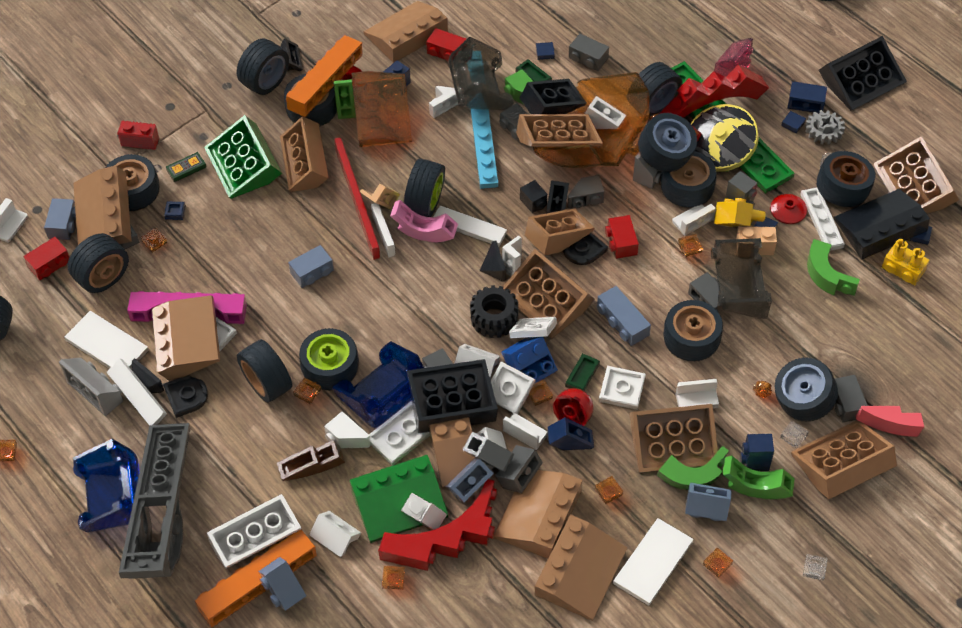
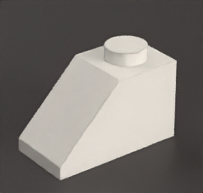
[585,96,626,129]
[324,412,371,448]

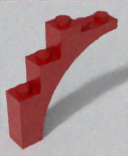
[659,65,769,118]
[378,479,497,571]

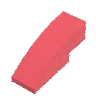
[855,406,924,437]

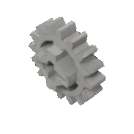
[805,110,845,145]

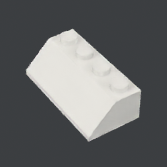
[207,494,301,568]

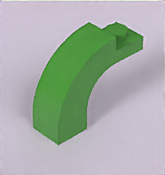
[807,239,860,296]
[657,446,729,490]
[723,456,795,499]

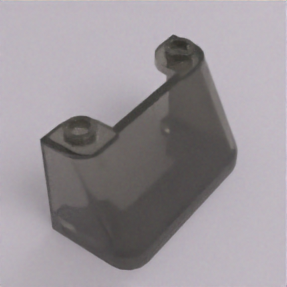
[448,37,514,110]
[711,238,772,319]

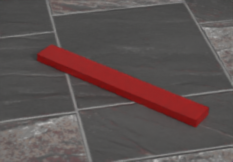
[334,137,380,260]

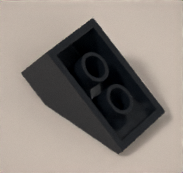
[520,78,587,114]

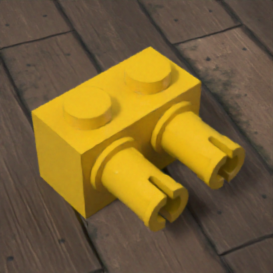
[714,198,766,227]
[882,239,929,285]

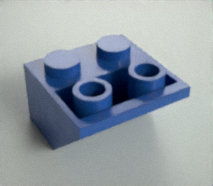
[501,337,558,383]

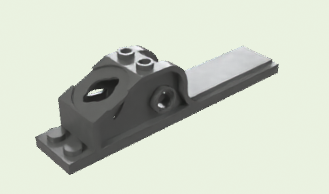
[119,423,191,579]

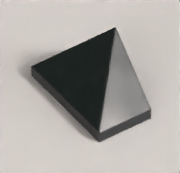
[280,38,303,71]
[546,180,569,214]
[480,241,506,282]
[132,358,164,393]

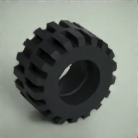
[470,285,518,338]

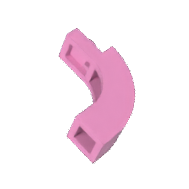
[390,200,458,242]

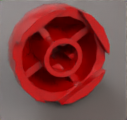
[553,388,594,426]

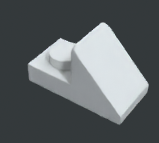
[429,86,462,118]
[401,493,447,530]

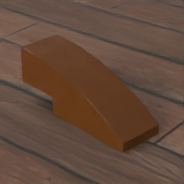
[277,440,345,481]

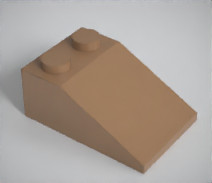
[525,208,594,256]
[429,417,474,489]

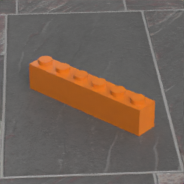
[286,35,362,117]
[195,530,317,628]

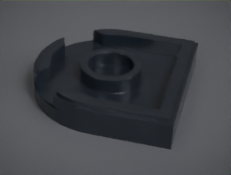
[563,233,608,265]
[163,376,208,418]

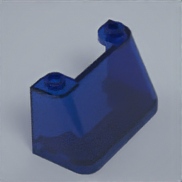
[332,341,424,428]
[73,438,140,533]

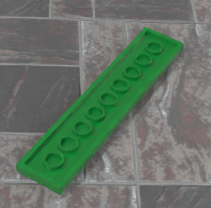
[671,61,795,194]

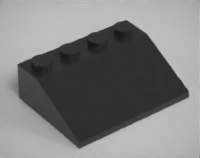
[819,36,907,111]
[834,189,930,260]
[407,359,498,434]

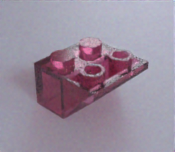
[714,38,754,77]

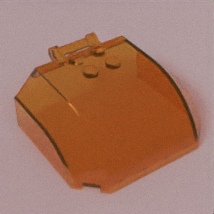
[533,72,650,169]

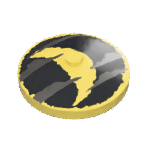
[691,104,759,172]

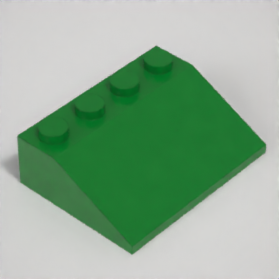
[204,115,282,199]
[350,455,448,543]

